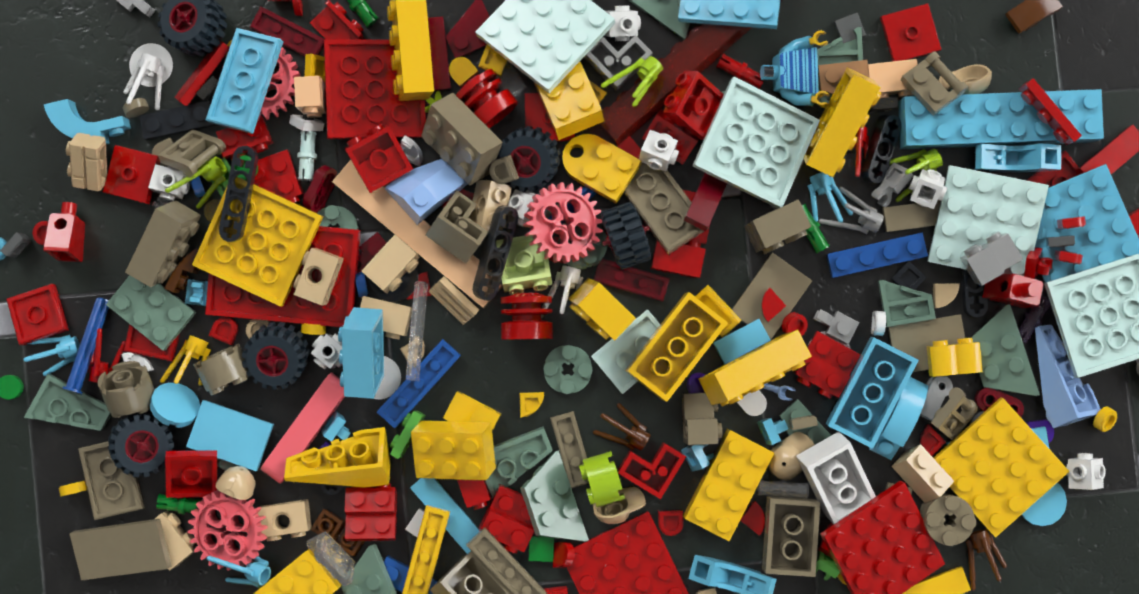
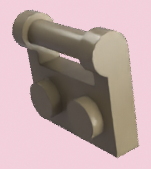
[901,51,969,116]
[158,129,226,177]
[931,387,978,440]

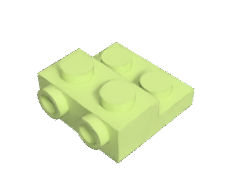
[496,236,553,295]

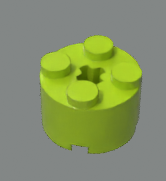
[579,451,625,507]

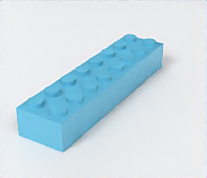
[898,89,1104,149]

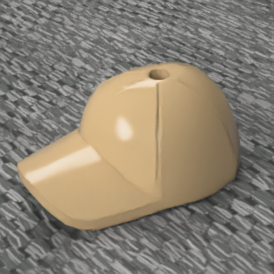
[938,64,992,94]
[768,432,815,480]
[215,466,256,500]
[593,487,646,524]

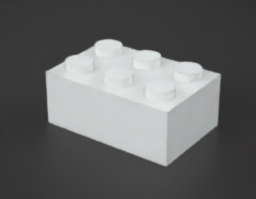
[796,431,876,524]

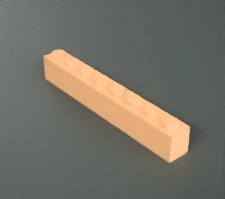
[332,160,503,308]

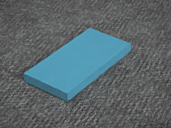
[206,28,283,134]

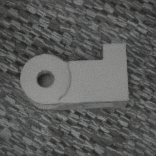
[920,376,953,422]

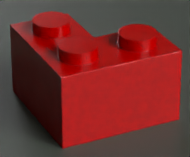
[617,442,686,499]

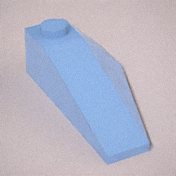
[385,159,468,225]
[1035,325,1101,428]

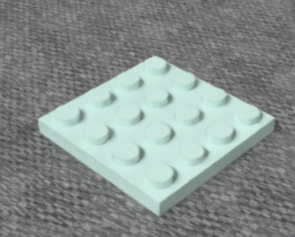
[476,0,615,93]
[693,77,820,209]
[927,165,1049,276]
[1044,254,1139,378]

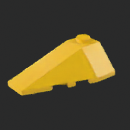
[284,427,390,487]

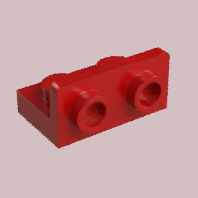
[310,0,365,40]
[642,109,699,165]
[216,115,273,162]

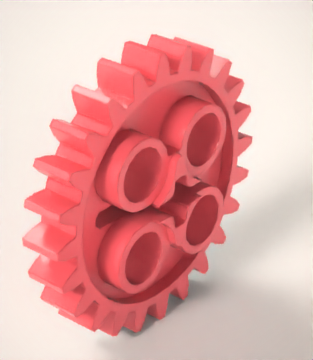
[222,47,301,121]
[523,182,603,264]
[188,490,268,571]

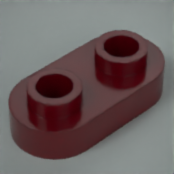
[303,165,337,213]
[974,387,1024,417]

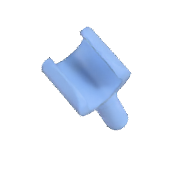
[763,383,796,401]

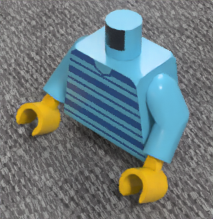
[760,30,830,108]

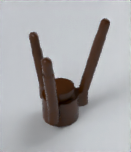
[593,403,651,451]
[965,529,1007,591]

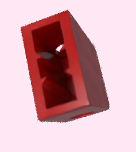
[43,202,85,262]
[982,274,1043,308]

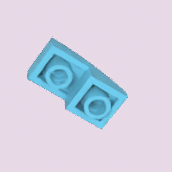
[713,319,770,364]

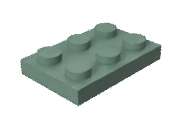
[106,275,196,351]

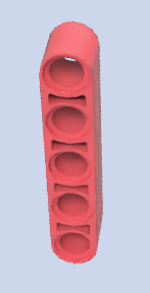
[260,372,345,484]

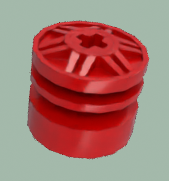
[456,69,519,129]
[501,293,553,340]

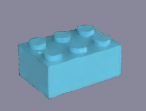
[338,307,384,399]

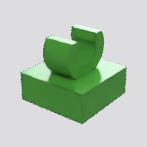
[816,550,840,580]

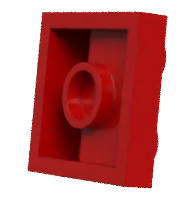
[663,71,724,140]
[344,123,413,193]
[254,150,304,203]
[793,331,861,399]
[165,450,217,498]
[345,483,397,541]
[479,484,534,554]

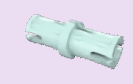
[297,131,317,182]

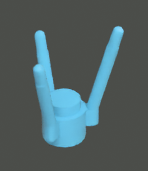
[807,172,853,223]
[23,335,80,376]
[207,556,271,588]

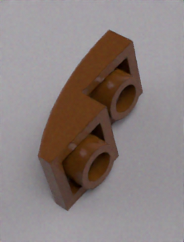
[1005,0,1063,34]
[164,248,202,293]
[311,509,365,556]

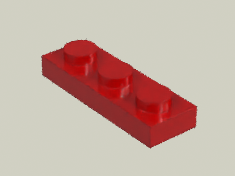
[1018,78,1082,145]

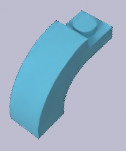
[44,99,131,144]
[975,143,1061,172]
[869,377,928,460]
[688,555,777,594]

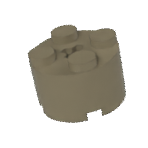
[193,344,248,395]
[98,361,155,418]
[920,493,976,546]

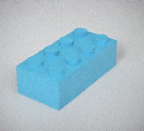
[826,337,919,449]

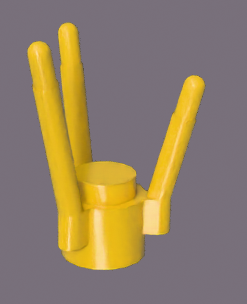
[160,335,211,386]

